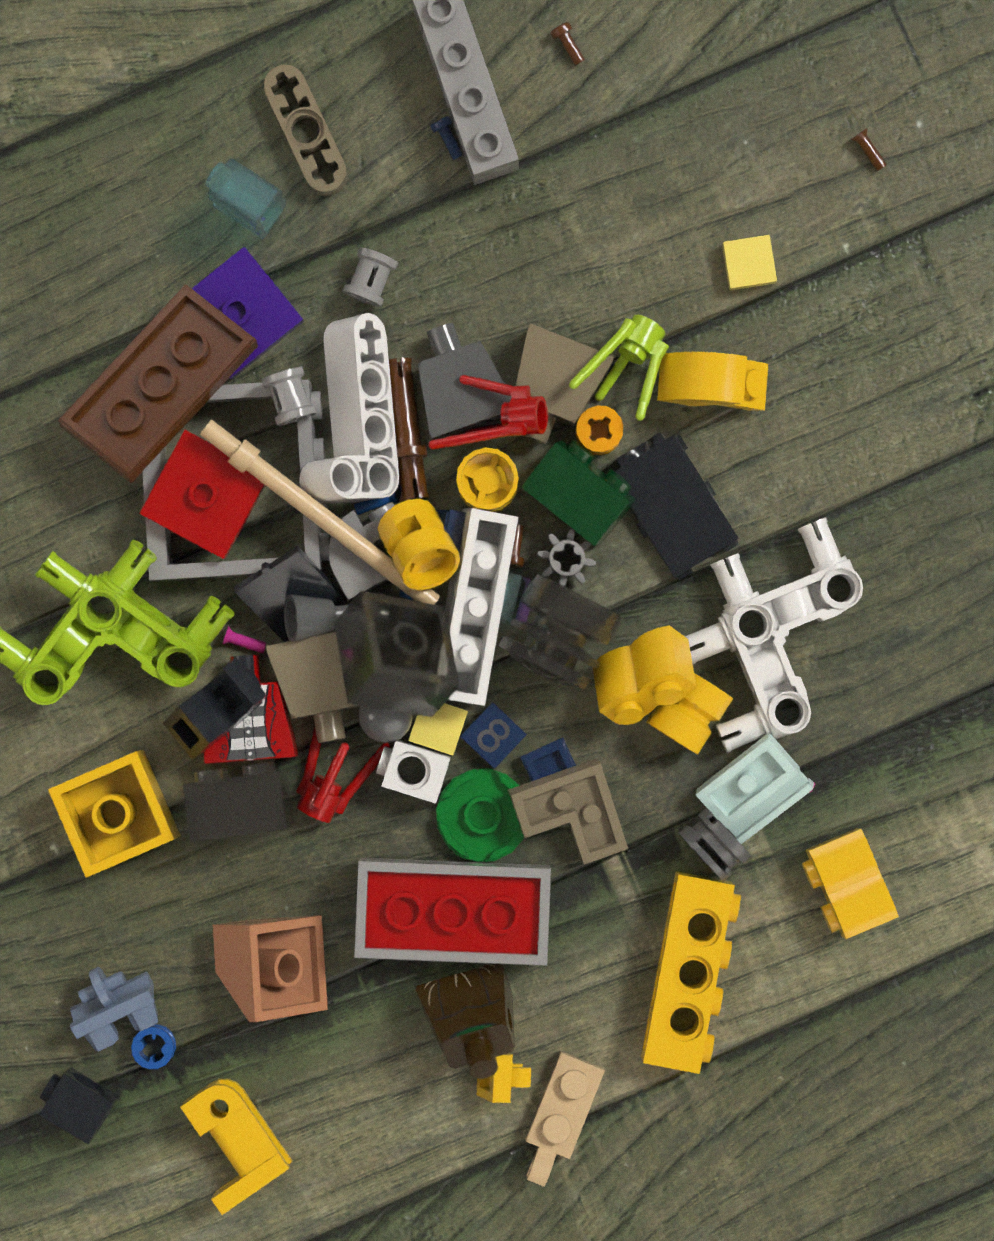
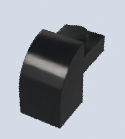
[163,658,267,760]

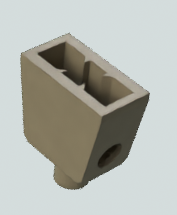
[516,323,614,444]
[266,628,360,743]

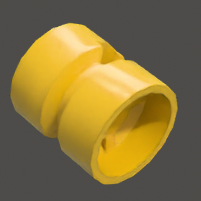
[456,448,519,512]
[377,499,460,590]
[646,673,733,755]

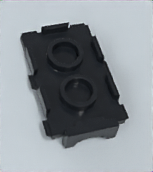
[614,432,739,581]

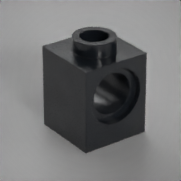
[39,1067,120,1144]

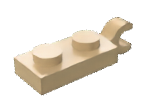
[525,1051,605,1187]

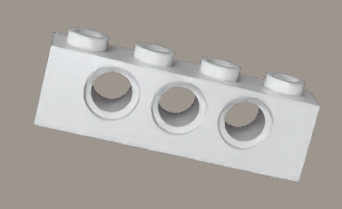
[429,508,518,706]

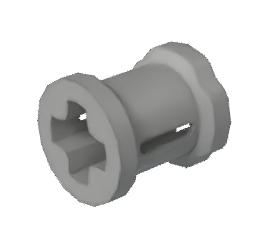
[342,247,398,307]
[261,367,317,426]

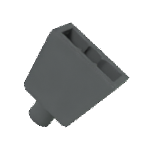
[418,323,512,440]

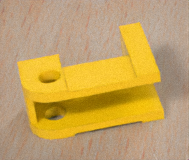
[180,1079,293,1215]

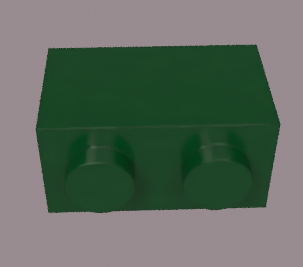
[521,440,637,546]

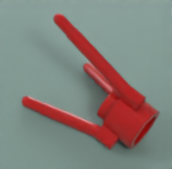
[428,375,548,450]
[296,727,390,823]

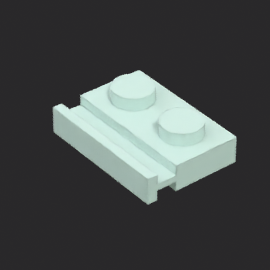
[696,733,814,844]

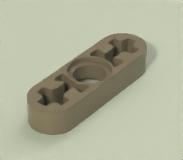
[264,65,348,196]

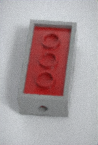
[354,858,551,965]

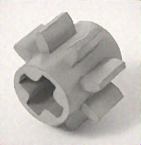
[537,529,596,588]

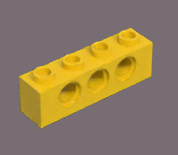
[641,871,741,1074]

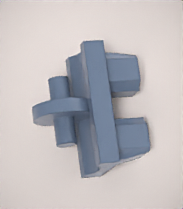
[70,967,158,1052]

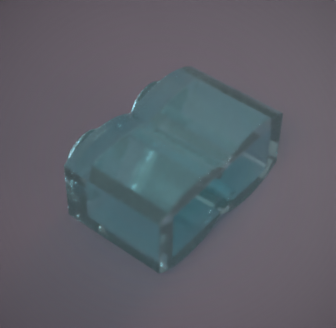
[205,158,286,239]

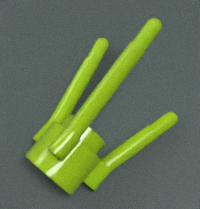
[569,315,669,421]

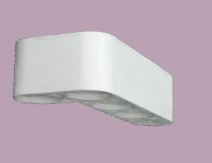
[299,313,399,504]

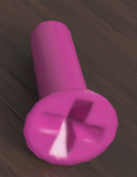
[222,625,267,654]

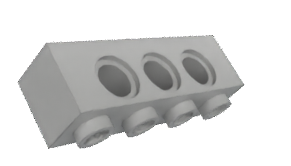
[412,0,519,185]

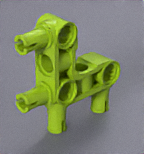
[0,540,235,705]

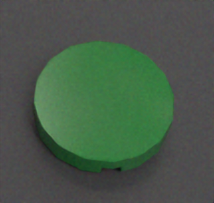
[436,768,524,862]

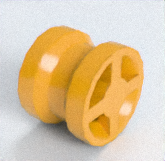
[575,405,624,456]

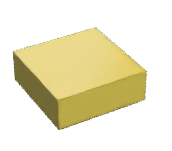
[722,235,777,291]
[408,696,468,756]

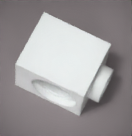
[376,740,451,804]

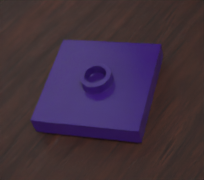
[192,247,304,380]

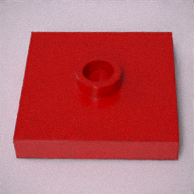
[139,430,265,560]

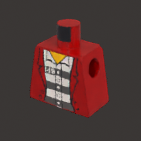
[204,655,298,764]

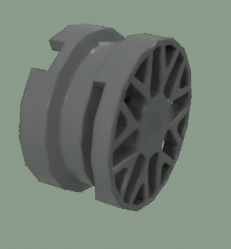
[679,808,751,882]

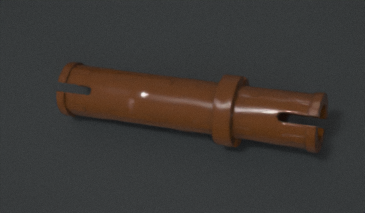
[389,357,430,502]

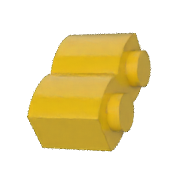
[592,625,696,725]
[802,828,899,939]

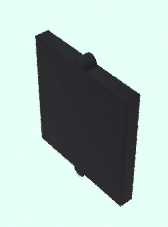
[234,546,347,642]

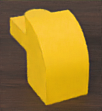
[657,352,768,411]

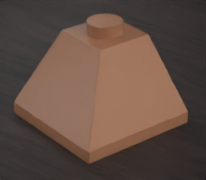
[213,915,328,1022]

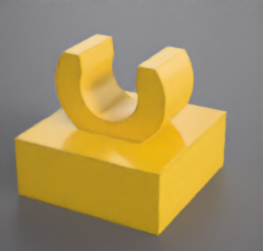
[476,1053,531,1103]

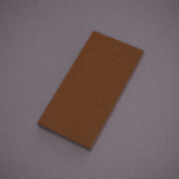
[58,284,258,484]

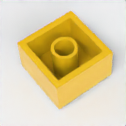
[48,750,181,878]

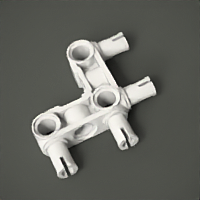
[685,517,863,753]

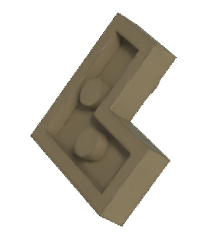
[508,758,628,865]

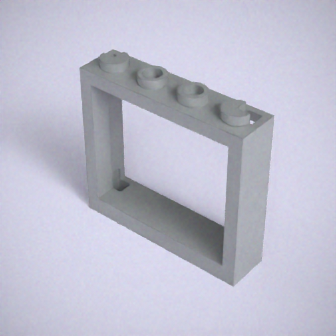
[143,380,330,582]

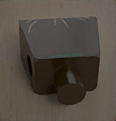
[415,963,515,1079]

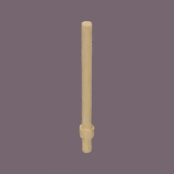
[200,419,440,611]

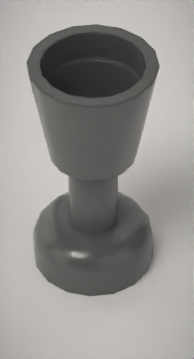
[284,589,389,642]

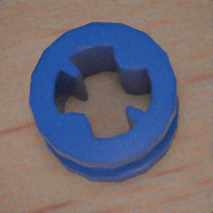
[131,1024,176,1070]

